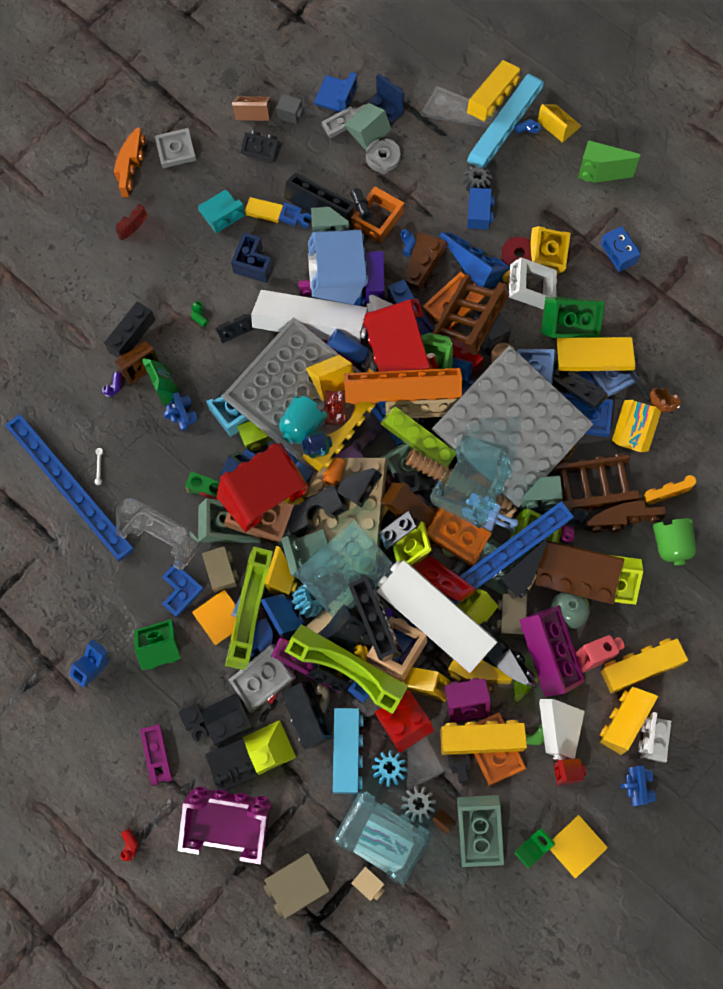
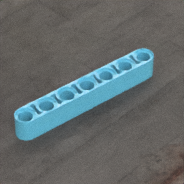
[467,73,544,168]

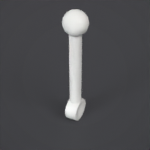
[95,448,104,485]

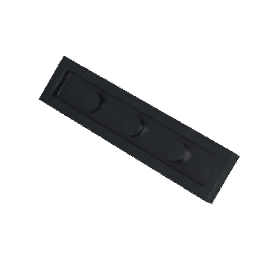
[553,360,608,410]

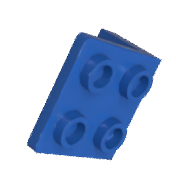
[314,72,358,112]

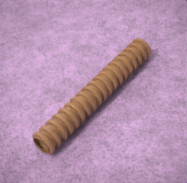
[406,449,512,515]

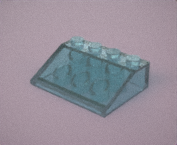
[294,520,394,618]

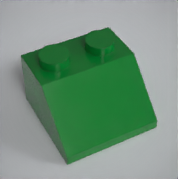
[134,619,181,670]

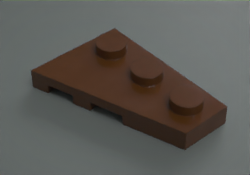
[404,232,448,289]

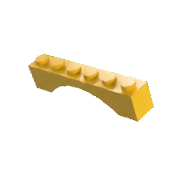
[301,369,376,472]

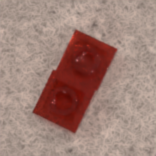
[116,204,148,240]

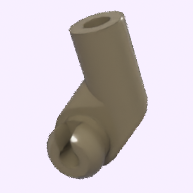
[315,684,330,714]

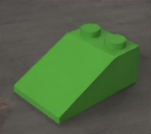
[578,140,641,183]

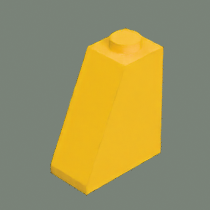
[390,667,452,702]

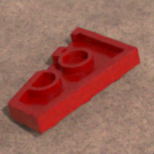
[412,556,475,602]

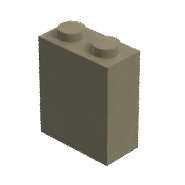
[263,853,330,919]

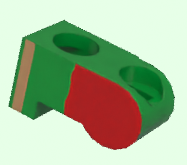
[185,471,220,500]

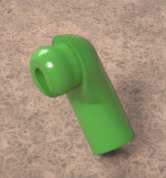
[525,724,544,745]

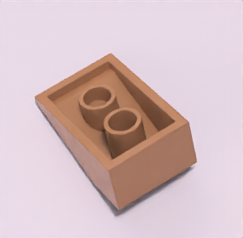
[224,501,294,542]

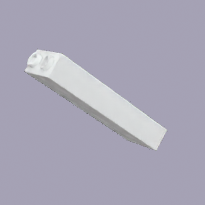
[251,290,368,343]
[376,559,497,673]

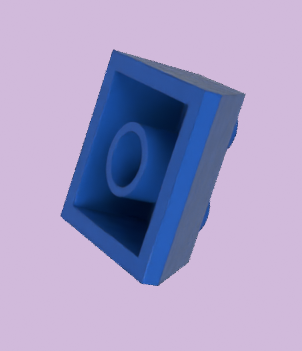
[261,594,305,641]

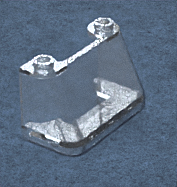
[116,498,199,571]

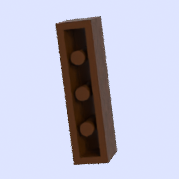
[380,482,442,549]

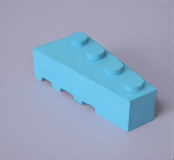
[206,395,250,437]

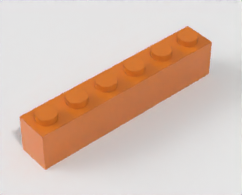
[344,368,462,404]

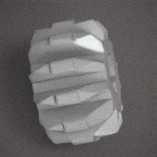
[401,786,436,823]

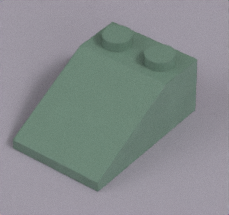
[198,498,261,544]
[457,795,504,867]

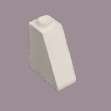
[539,699,585,761]

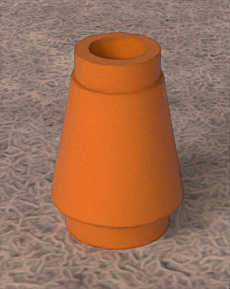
[322,457,346,486]

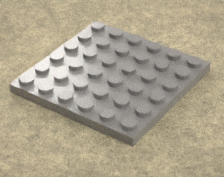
[222,317,361,470]
[432,345,593,508]

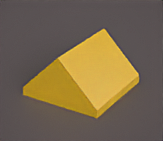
[538,104,581,143]
[306,354,354,402]

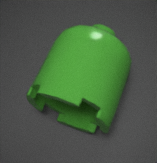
[653,518,696,566]

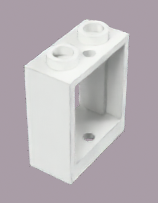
[509,257,557,309]

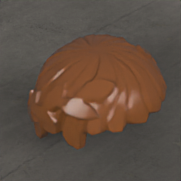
[650,388,681,413]

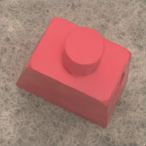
[576,635,624,673]

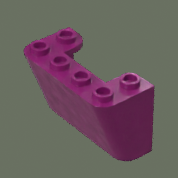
[178,786,272,864]

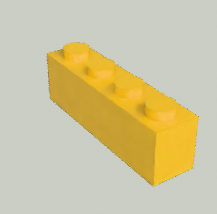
[467,60,521,122]
[601,638,688,694]
[440,720,527,755]

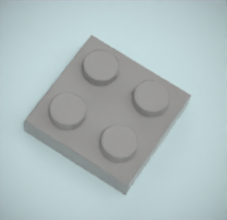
[155,128,196,168]

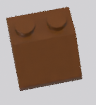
[114,341,159,385]

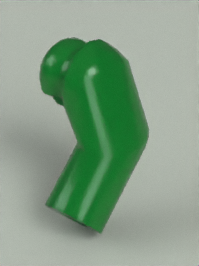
[191,301,209,328]

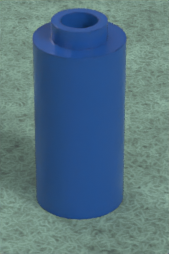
[327,329,369,364]

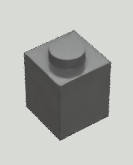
[276,94,304,124]

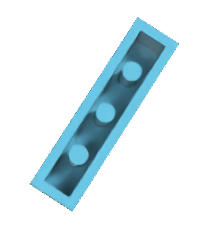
[333,708,363,794]

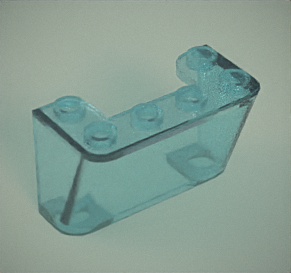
[430,435,512,528]
[332,791,431,887]

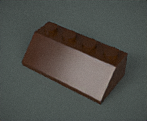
[535,540,625,605]

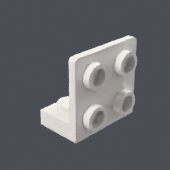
[638,712,671,763]

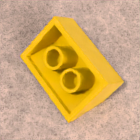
[599,687,658,755]

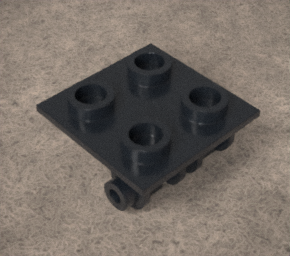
[205,739,258,790]

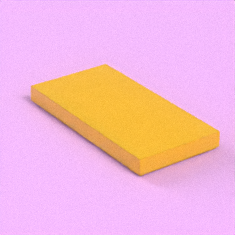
[556,337,635,371]

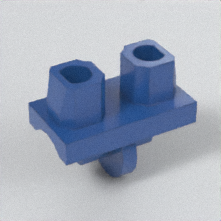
[163,392,197,431]
[620,766,656,806]

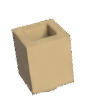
[351,867,385,901]

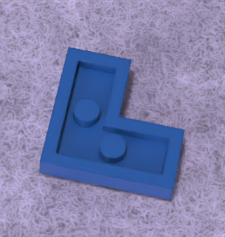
[162,563,204,618]

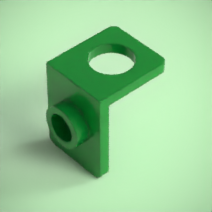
[515,828,555,868]

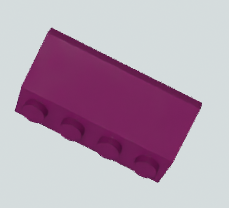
[519,605,585,697]

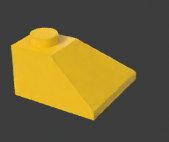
[265,546,298,598]

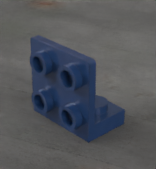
[365,73,405,126]

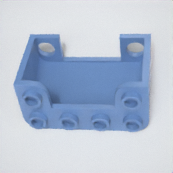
[308,230,368,305]

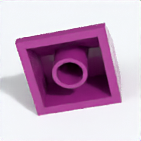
[445,678,490,723]

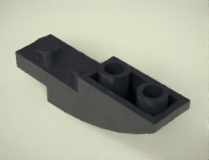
[480,621,537,688]

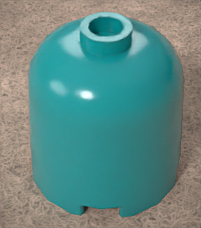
[279,395,327,444]

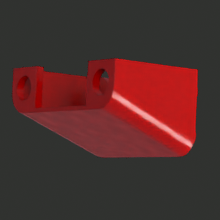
[363,298,439,372]
[217,443,309,532]

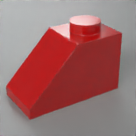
[553,759,587,786]

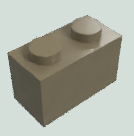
[202,546,239,594]
[497,594,527,639]

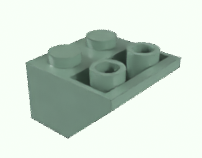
[311,207,349,232]
[519,476,562,513]

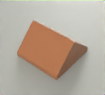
[232,96,271,121]

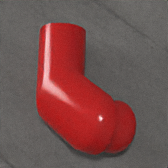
[120,828,138,861]

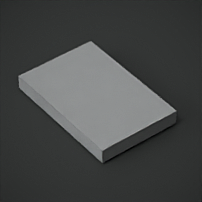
[229,644,296,713]

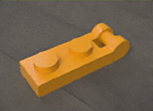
[641,475,696,507]

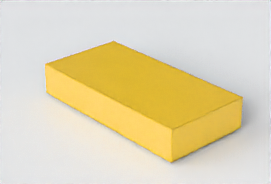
[245,197,283,223]

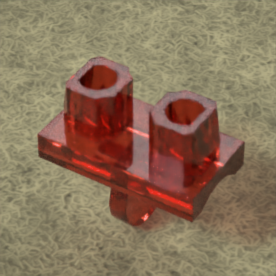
[325,390,345,425]

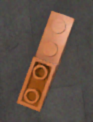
[114,128,146,197]

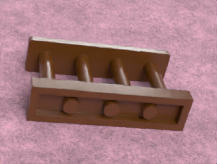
[433,274,509,355]
[552,453,640,511]

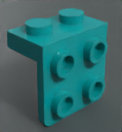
[198,190,245,233]

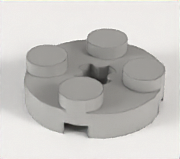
[366,139,401,174]

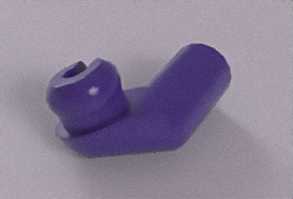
[102,372,122,397]

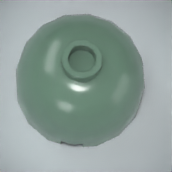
[550,592,590,630]

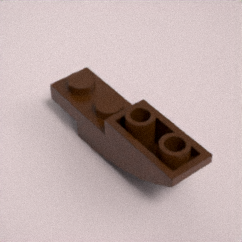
[585,500,666,533]

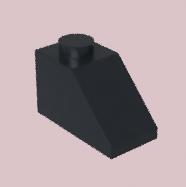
[337,468,382,508]

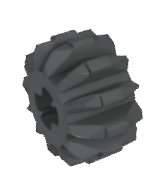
[462,165,493,192]

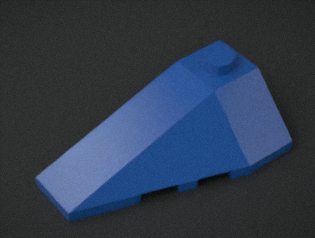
[440,232,510,288]

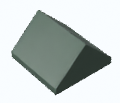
[344,103,391,150]

